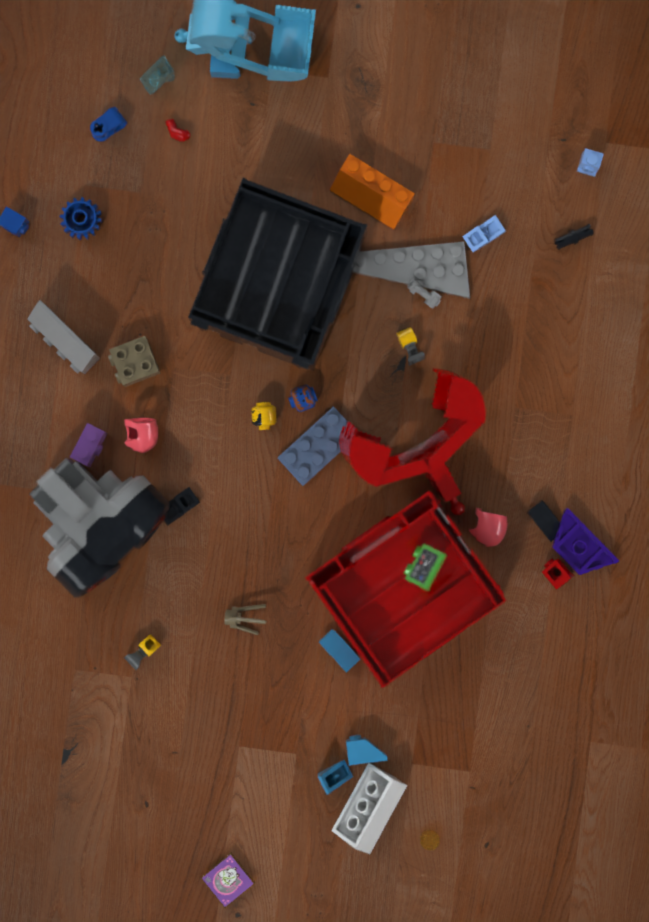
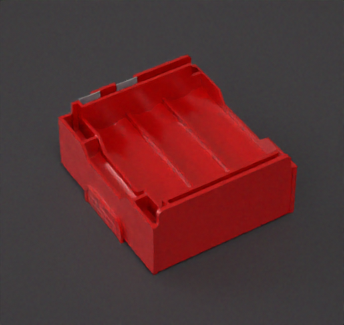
[305,491,507,688]

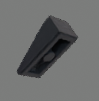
[526,500,560,542]

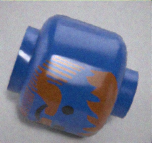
[288,384,318,412]

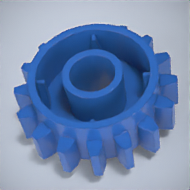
[60,197,102,240]

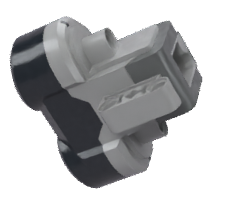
[29,458,171,598]

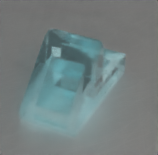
[139,55,175,94]

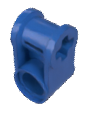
[90,107,127,142]

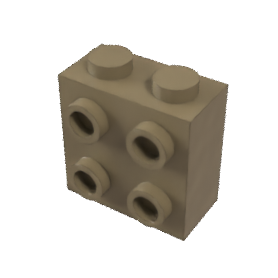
[108,336,161,387]

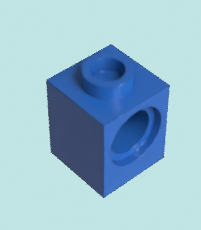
[0,206,29,238]

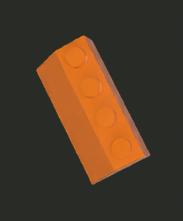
[330,154,415,230]

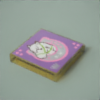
[201,853,255,908]

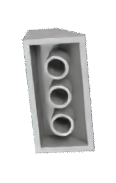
[27,300,100,375]

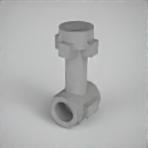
[407,279,442,309]

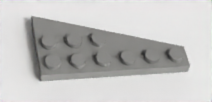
[353,242,470,299]

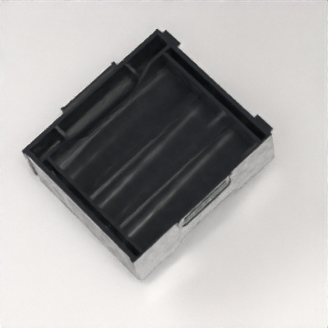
[188,177,367,371]

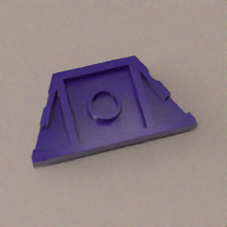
[552,508,619,575]

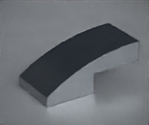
[163,487,200,526]

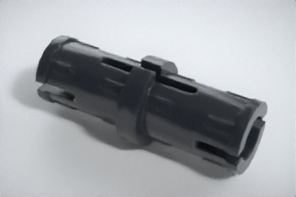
[554,224,594,250]

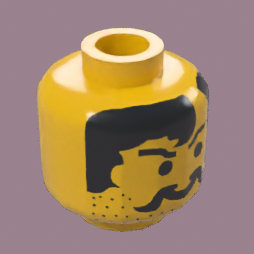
[252,402,277,430]

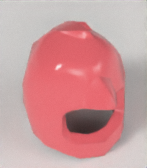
[124,418,158,453]
[469,508,508,547]

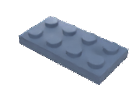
[277,406,347,486]

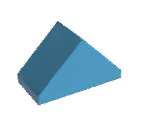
[210,55,240,79]
[318,760,353,794]

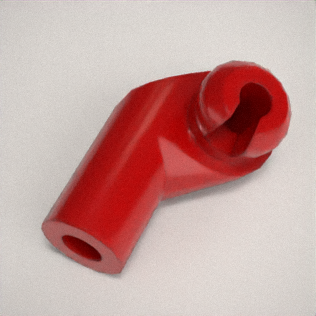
[166,119,190,142]

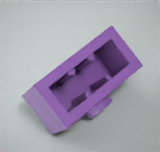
[70,423,107,467]

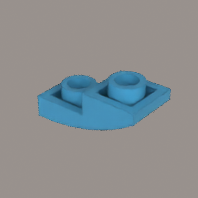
[319,629,360,672]

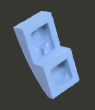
[462,215,506,252]

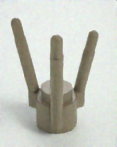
[224,604,267,635]

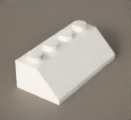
[332,763,407,854]

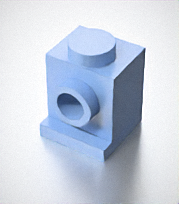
[577,148,604,177]

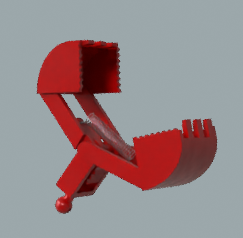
[339,368,486,515]

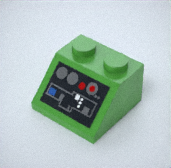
[403,544,446,591]

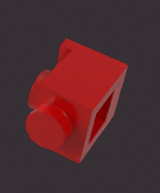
[542,558,575,590]

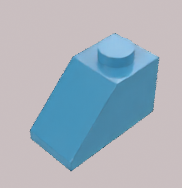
[346,735,388,765]

